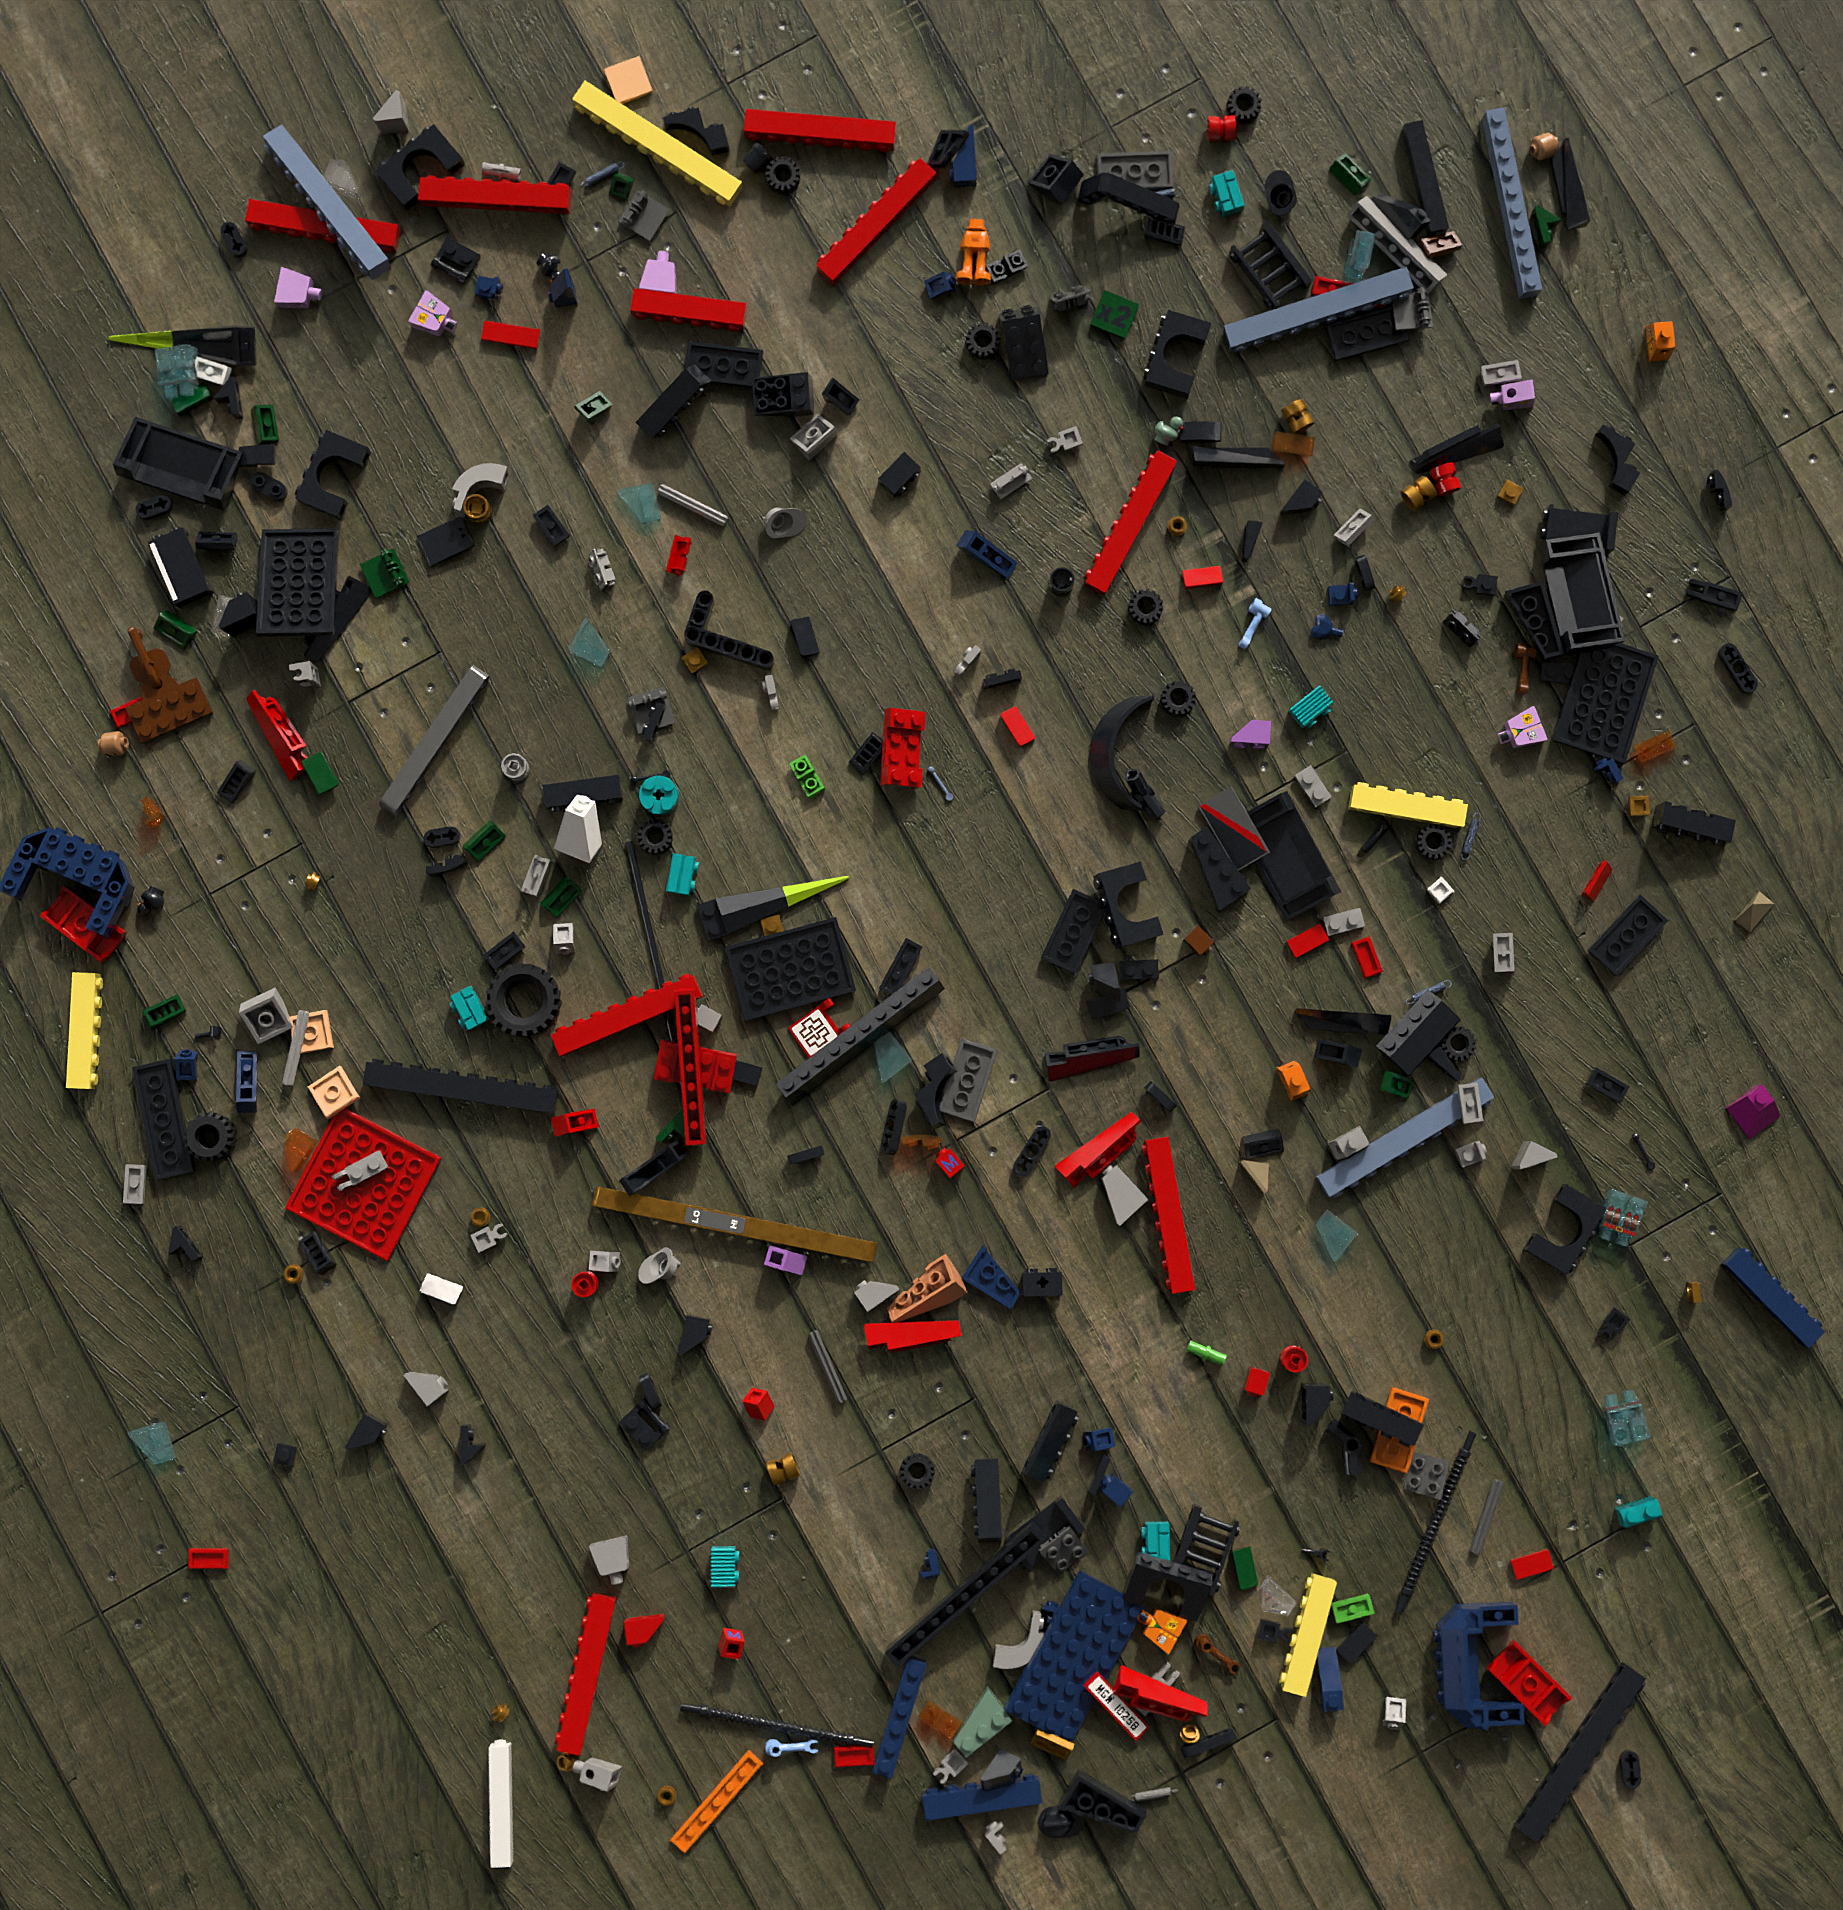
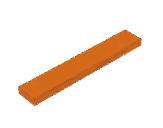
[670,1750,763,1854]

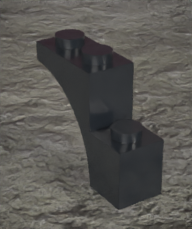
[662,107,730,156]
[1595,425,1641,496]
[914,1053,957,1128]
[619,1138,690,1196]

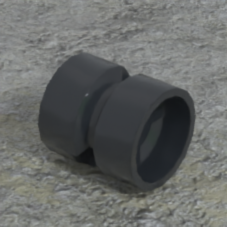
[1049,567,1075,597]

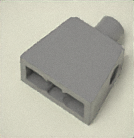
[1328,1126,1369,1160]
[589,1535,629,1585]
[572,1758,622,1791]

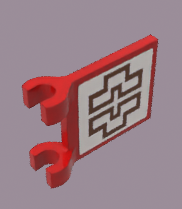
[788,998,851,1058]

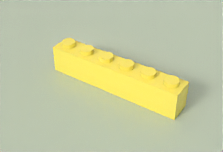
[1348,782,1468,829]
[66,972,103,1089]
[1279,1573,1337,1697]

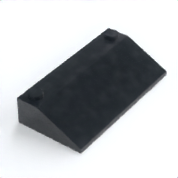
[113,417,243,510]
[1538,533,1625,656]
[1247,791,1342,921]

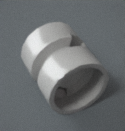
[501,753,530,781]

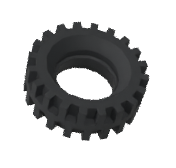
[485,963,562,1037]

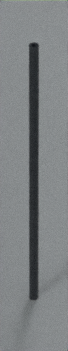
[625,841,682,1092]

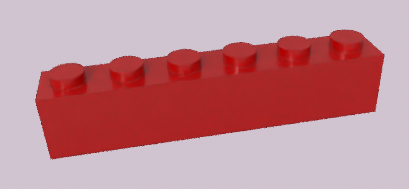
[630,288,747,332]

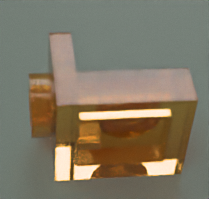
[141,796,165,828]

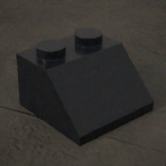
[1027,154,1084,204]
[219,593,258,637]
[1301,1383,1333,1425]

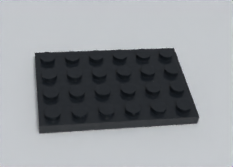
[256,528,339,637]
[1552,643,1659,764]
[725,917,856,1021]

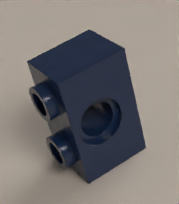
[1100,1472,1133,1507]

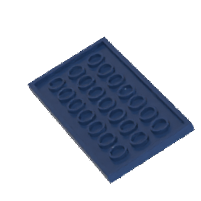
[1003,1570,1146,1742]

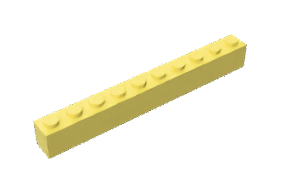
[573,81,743,206]

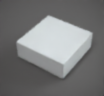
[1426,877,1454,904]

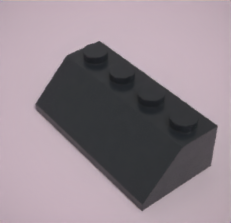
[1376,990,1461,1076]
[1022,1400,1079,1482]

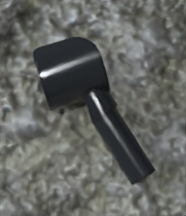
[194,1026,222,1039]
[1302,1548,1330,1561]

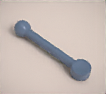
[927,766,953,801]

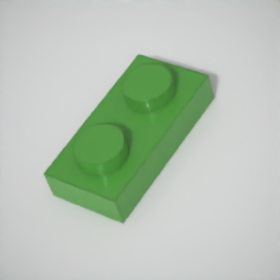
[1331,1594,1374,1623]

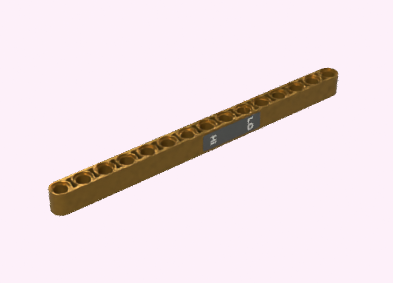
[592,1186,877,1262]

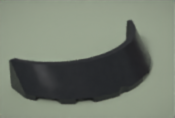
[1089,695,1154,811]

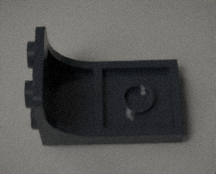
[998,305,1049,381]

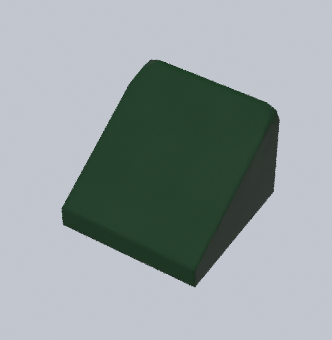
[609,173,634,199]

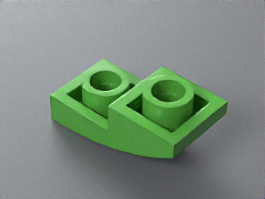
[789,754,825,799]

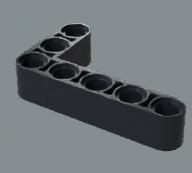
[1077,172,1180,223]
[684,590,775,670]

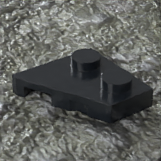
[927,130,970,168]

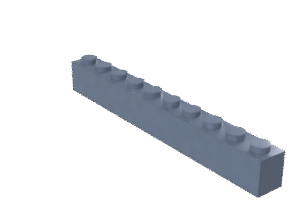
[1482,107,1542,299]
[263,125,390,281]
[1224,267,1413,352]
[1315,1078,1494,1198]

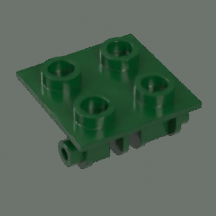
[360,548,410,598]

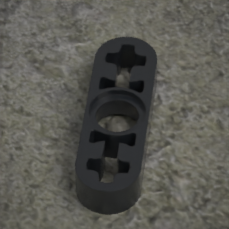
[1718,643,1758,694]
[881,1099,907,1156]
[1013,1126,1051,1176]
[1180,1728,1237,1758]

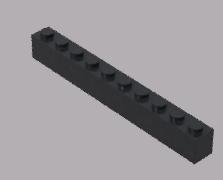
[776,967,945,1106]
[363,1059,559,1113]
[885,1521,1046,1667]
[1514,1662,1646,1842]

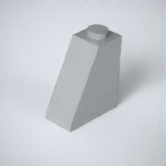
[1101,1165,1148,1226]

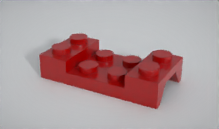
[881,708,925,789]
[40,885,128,963]
[654,1040,737,1093]
[1486,1640,1572,1726]

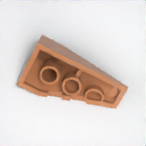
[887,1254,967,1323]

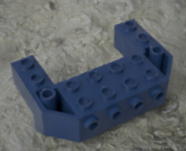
[0,827,135,939]
[1433,1601,1524,1729]

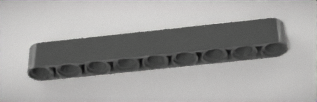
[379,665,490,816]

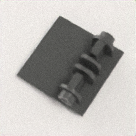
[618,190,670,241]
[1049,285,1092,312]
[1392,287,1433,330]
[628,687,675,734]
[1404,1452,1450,1500]
[1038,1525,1089,1575]

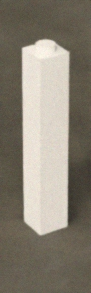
[489,1740,513,1867]

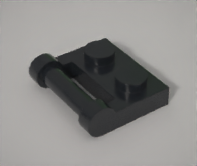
[430,237,481,284]
[619,1398,671,1450]

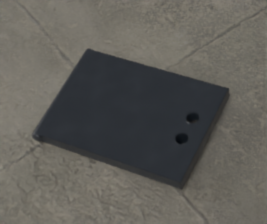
[417,516,474,567]

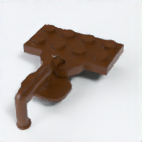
[126,627,213,743]

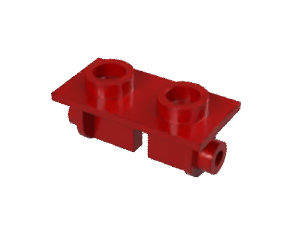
[666,535,692,577]

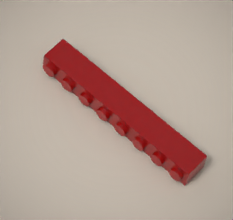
[744,109,896,152]
[816,158,937,286]
[418,175,572,214]
[245,199,401,253]
[1083,450,1177,596]
[551,973,704,1056]
[674,988,707,1145]
[1142,1137,1195,1294]
[555,1592,617,1756]

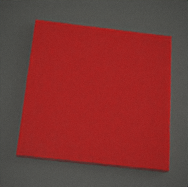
[285,1108,442,1261]

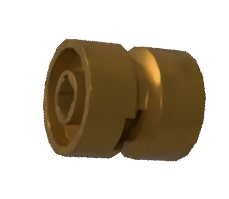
[1281,399,1315,434]
[1400,476,1437,511]
[464,494,492,524]
[766,1452,800,1486]

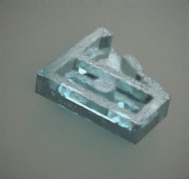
[617,482,661,524]
[568,618,611,668]
[873,1031,912,1083]
[1315,1209,1358,1263]
[128,1421,176,1465]

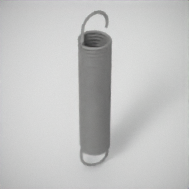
[1128,1787,1178,1802]

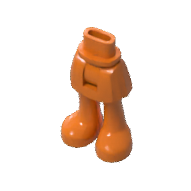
[955,219,991,286]

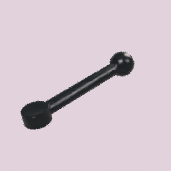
[631,770,670,783]
[1632,1133,1655,1170]

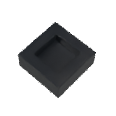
[273,1443,298,1467]

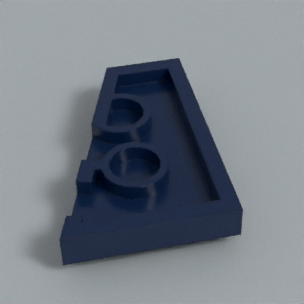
[962,1245,1021,1309]

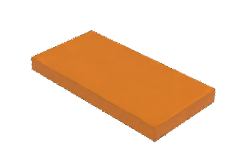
[1369,1387,1429,1473]

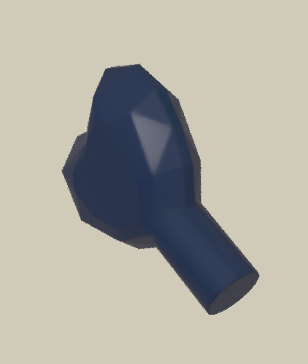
[1311,614,1343,639]

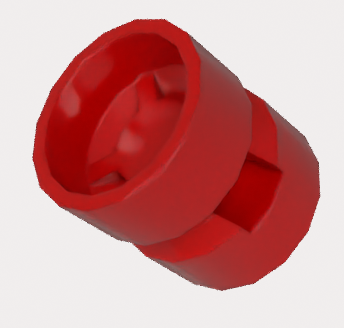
[1207,115,1236,142]
[1430,462,1462,497]
[571,1271,599,1297]
[1280,1345,1308,1372]

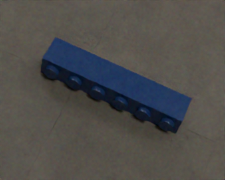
[1721,1248,1825,1348]
[873,1656,927,1779]
[922,1774,1042,1820]

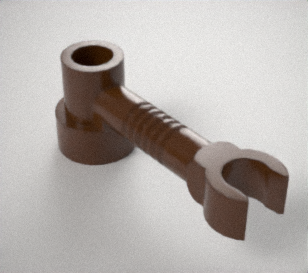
[1514,643,1536,695]
[1194,1634,1241,1675]

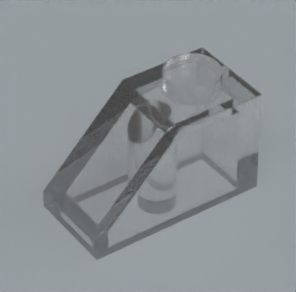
[323,159,362,199]

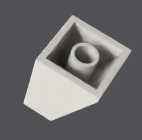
[554,795,602,863]

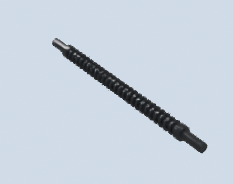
[1395,1431,1477,1614]
[681,1703,874,1748]

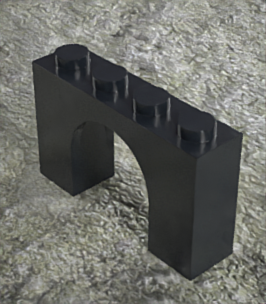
[375,124,465,211]
[1143,310,1211,399]
[295,430,371,520]
[1093,861,1164,949]
[1523,1184,1607,1275]
[1123,1552,1212,1622]

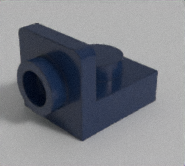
[924,271,957,299]
[474,275,503,300]
[1328,583,1358,606]
[1593,758,1624,784]
[175,1049,198,1080]
[1083,1427,1115,1451]
[920,1548,940,1580]
[1042,1601,1059,1625]

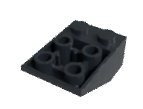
[752,372,815,417]

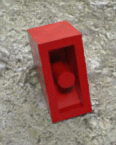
[551,1108,598,1137]
[624,1614,665,1647]

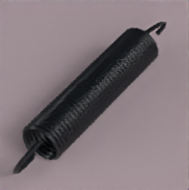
[1357,819,1393,857]

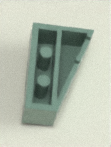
[954,1685,1012,1757]

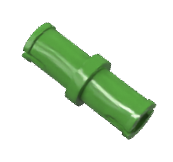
[1186,1340,1227,1366]

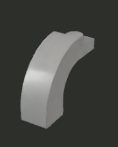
[452,463,510,517]
[993,1610,1045,1669]

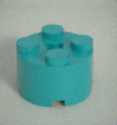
[639,776,679,816]

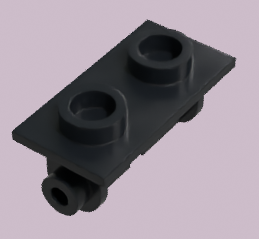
[1443,609,1482,648]

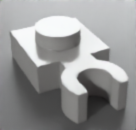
[1047,426,1083,453]
[954,645,981,676]
[762,675,779,710]
[470,1224,508,1253]
[933,1747,969,1784]

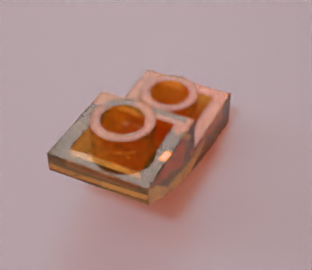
[1272,432,1315,456]
[1634,730,1677,763]
[901,1135,942,1150]
[918,1701,963,1740]

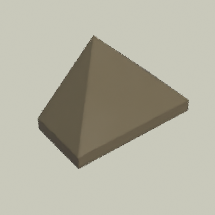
[1734,891,1774,933]
[1239,1160,1269,1194]

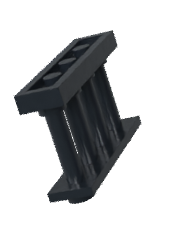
[1229,221,1313,310]
[1172,1504,1241,1596]

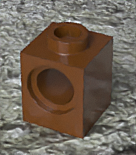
[1183,926,1214,956]

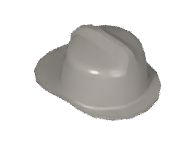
[763,508,807,538]
[638,1247,681,1284]

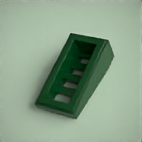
[142,994,186,1030]

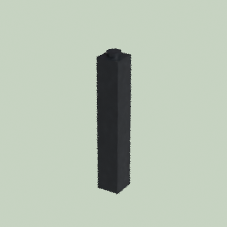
[1401,120,1449,238]

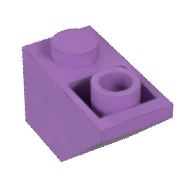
[1230,720,1271,749]
[764,1245,808,1275]

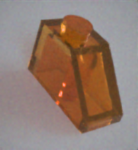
[284,1128,318,1173]

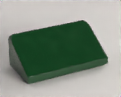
[1329,153,1371,195]
[171,382,213,416]
[251,404,279,445]
[153,610,197,649]
[300,752,339,795]
[463,820,506,862]
[540,876,583,919]
[1231,1546,1258,1590]

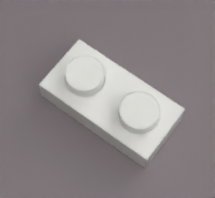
[194,357,232,385]

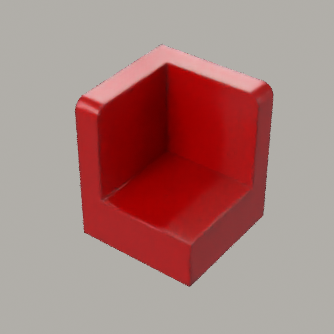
[742,1388,775,1421]

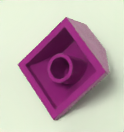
[1726,1085,1780,1139]

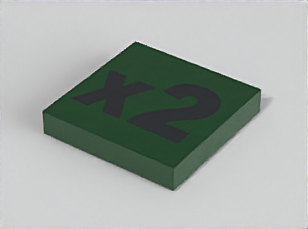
[1090,290,1139,340]

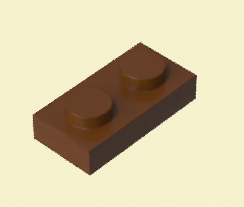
[1419,231,1462,258]

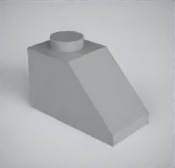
[854,1280,899,1312]
[403,1372,448,1406]

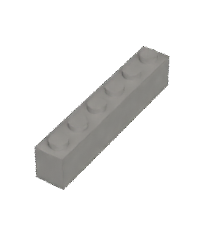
[1347,196,1447,294]

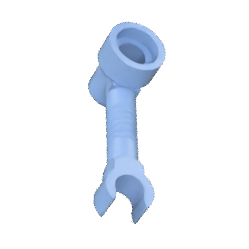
[1238,598,1271,649]
[765,1739,818,1757]

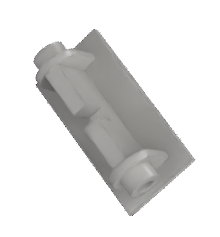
[990,463,1032,500]
[588,549,616,591]

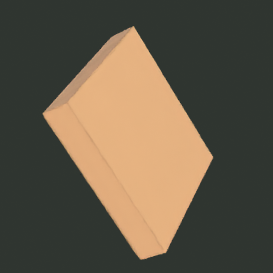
[604,56,653,104]
[290,1010,334,1054]
[308,1066,360,1119]

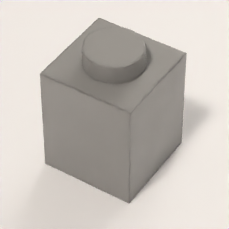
[697,1004,723,1033]

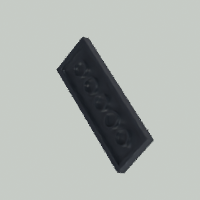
[132,1059,195,1180]

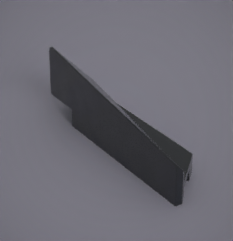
[1550,137,1590,230]
[1193,447,1285,468]
[304,575,372,662]
[1294,1008,1392,1035]

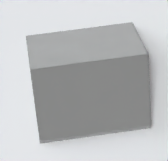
[373,90,409,134]
[790,414,837,461]
[1512,1141,1557,1169]

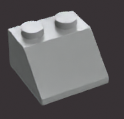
[239,988,293,1044]

